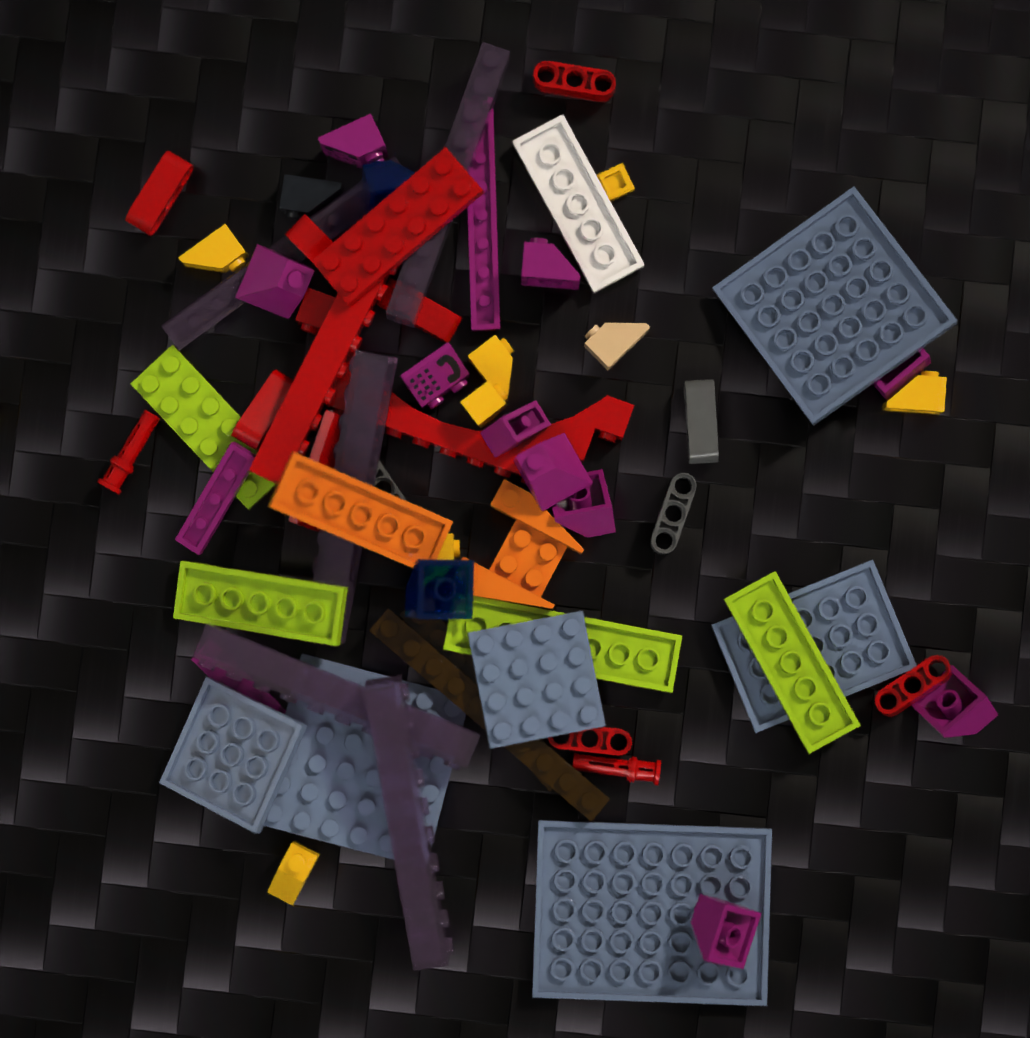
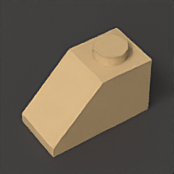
[584,323,650,371]

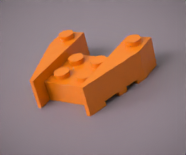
[450,479,584,609]

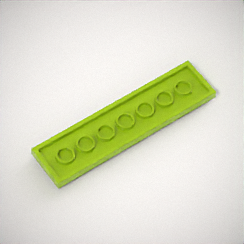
[443,592,682,693]

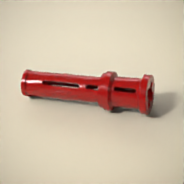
[97,409,160,495]
[572,752,662,786]

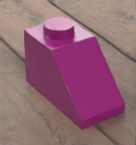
[480,400,551,458]

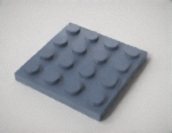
[467,611,606,749]
[159,677,307,833]

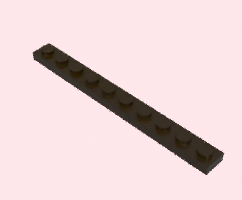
[369,609,610,822]

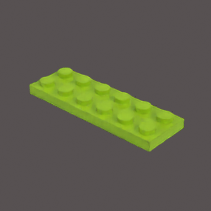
[130,344,276,510]
[173,561,348,646]
[723,571,861,754]

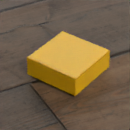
[596,163,635,202]

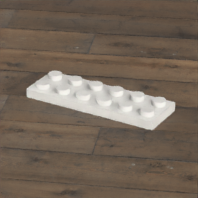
[512,114,645,293]

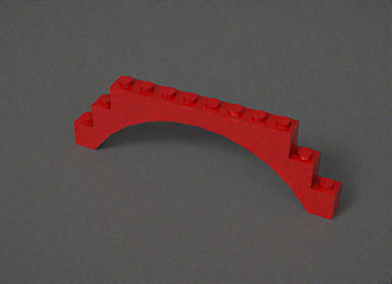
[295,288,635,484]

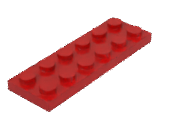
[312,147,485,307]

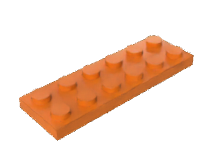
[268,451,453,575]

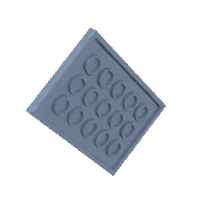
[711,560,917,733]

